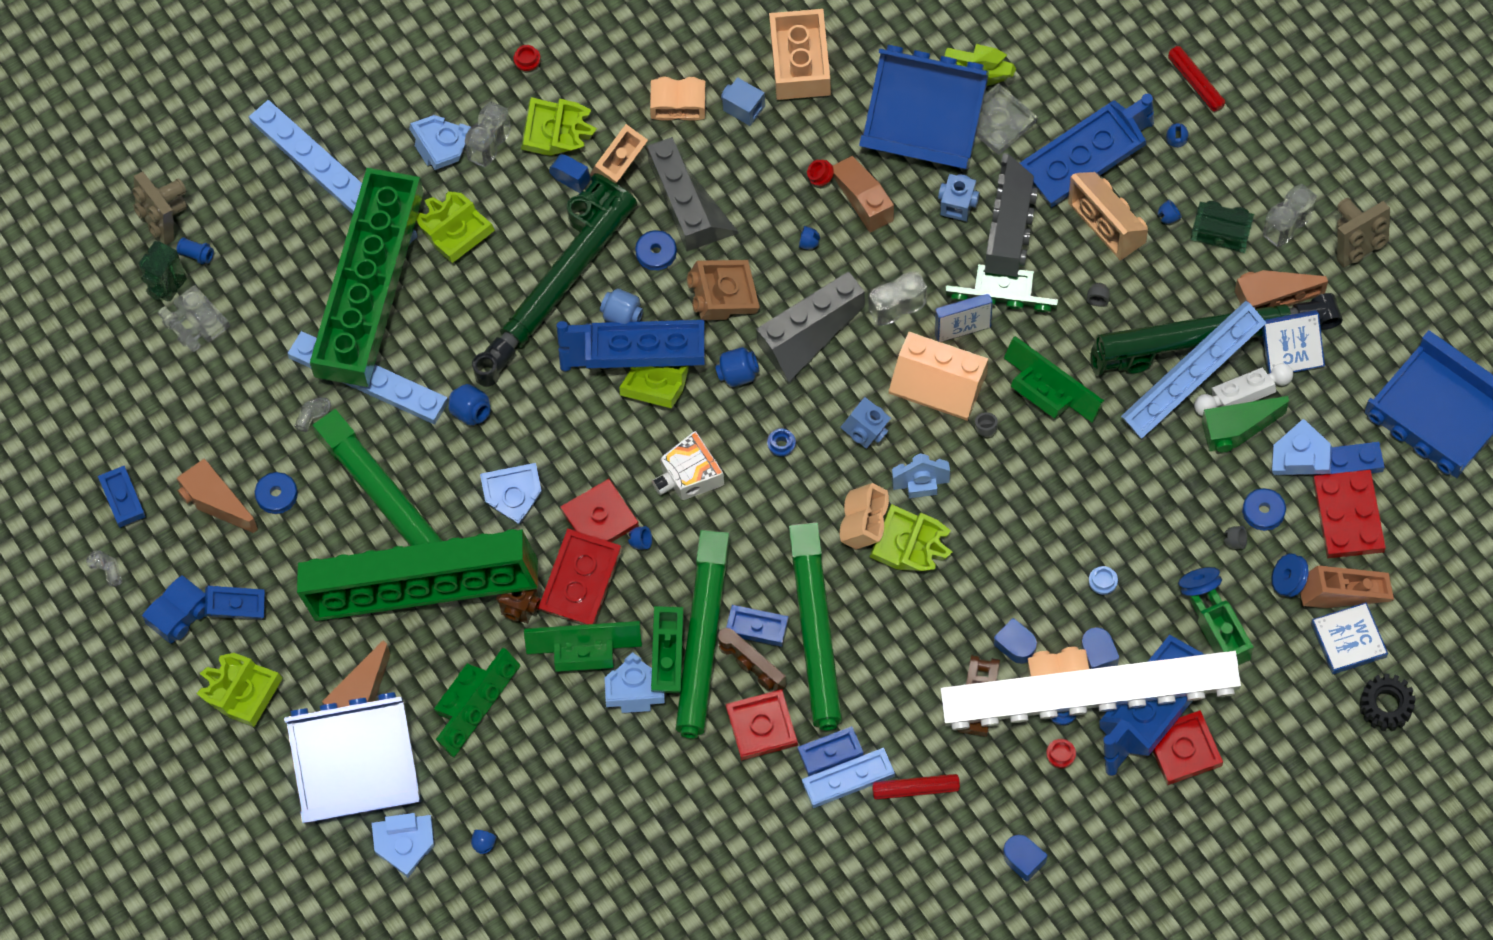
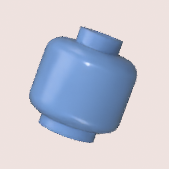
[600,289,643,324]

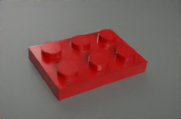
[1313,470,1386,559]
[538,528,623,625]

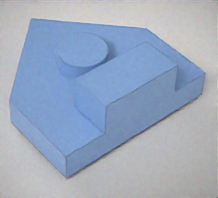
[409,115,471,170]
[1272,419,1332,475]
[892,453,950,498]
[480,463,542,525]
[605,652,665,713]
[372,813,434,878]

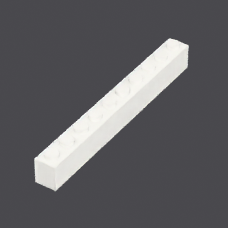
[941,651,1241,730]

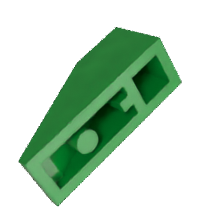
[1202,396,1289,453]
[651,606,683,693]

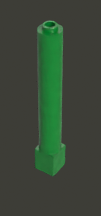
[313,409,443,546]
[789,522,842,731]
[675,530,730,739]

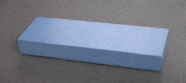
[802,748,895,808]

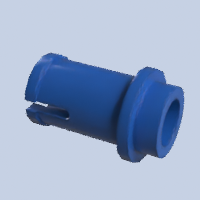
[176,237,214,264]

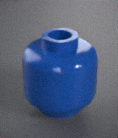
[716,347,759,387]
[448,384,491,426]

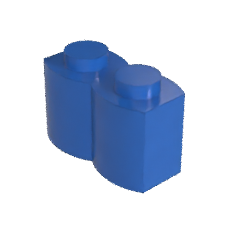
[142,575,205,644]

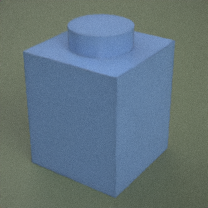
[721,77,765,126]

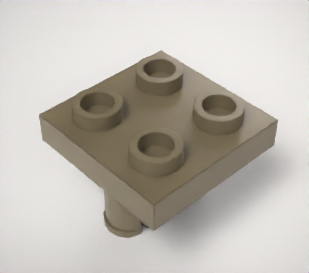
[132,171,187,246]
[1337,198,1390,268]

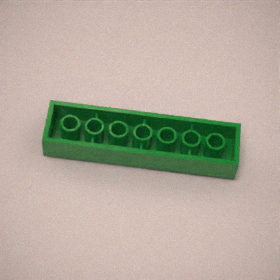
[309,168,424,387]
[297,529,538,621]

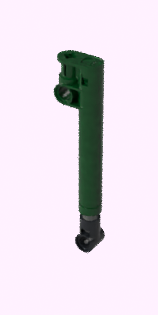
[472,173,637,387]
[1090,293,1343,376]

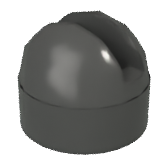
[1086,283,1110,307]
[975,412,998,438]
[1224,526,1247,549]

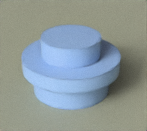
[1089,566,1118,595]

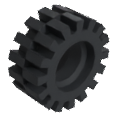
[1359,674,1416,731]

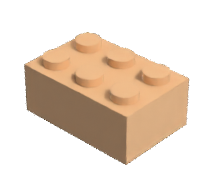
[769,9,831,100]

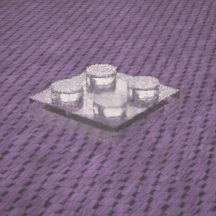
[976,83,1038,155]

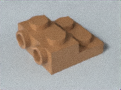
[687,260,760,320]

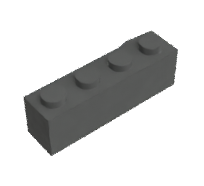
[647,137,738,251]
[984,153,1038,277]
[756,271,865,385]

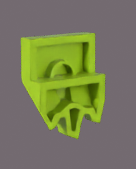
[945,44,1016,86]
[521,97,597,155]
[416,191,495,263]
[619,366,689,409]
[869,504,952,571]
[196,653,283,727]

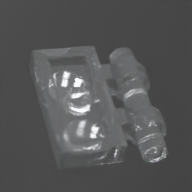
[158,285,230,352]

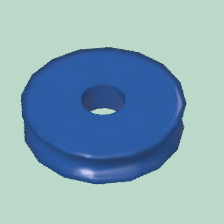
[635,230,677,271]
[254,472,298,514]
[1242,488,1286,531]
[1272,553,1309,597]
[1178,567,1222,596]

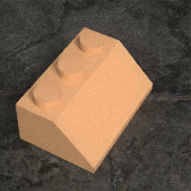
[1068,172,1148,261]
[889,332,988,421]

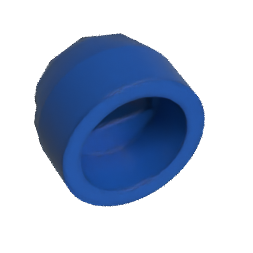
[1166,123,1189,147]
[1158,199,1182,224]
[799,226,820,250]
[628,526,652,550]
[471,829,497,854]

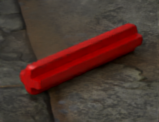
[1168,46,1225,112]
[872,774,960,799]

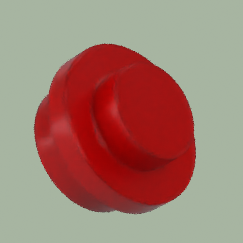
[513,45,541,71]
[807,160,834,187]
[1046,739,1076,768]

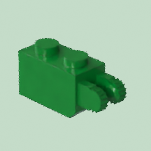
[1190,589,1254,665]

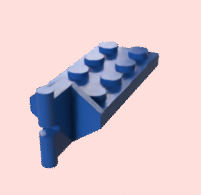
[1020,94,1154,208]
[557,320,705,371]
[1099,634,1205,776]

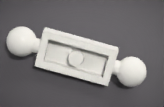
[1194,363,1293,416]

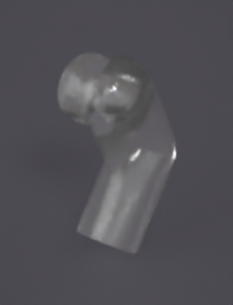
[295,397,332,432]
[86,550,122,586]

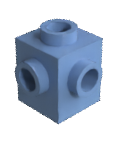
[938,174,980,221]
[840,397,891,449]

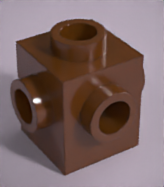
[496,589,541,624]

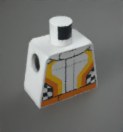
[652,431,724,500]

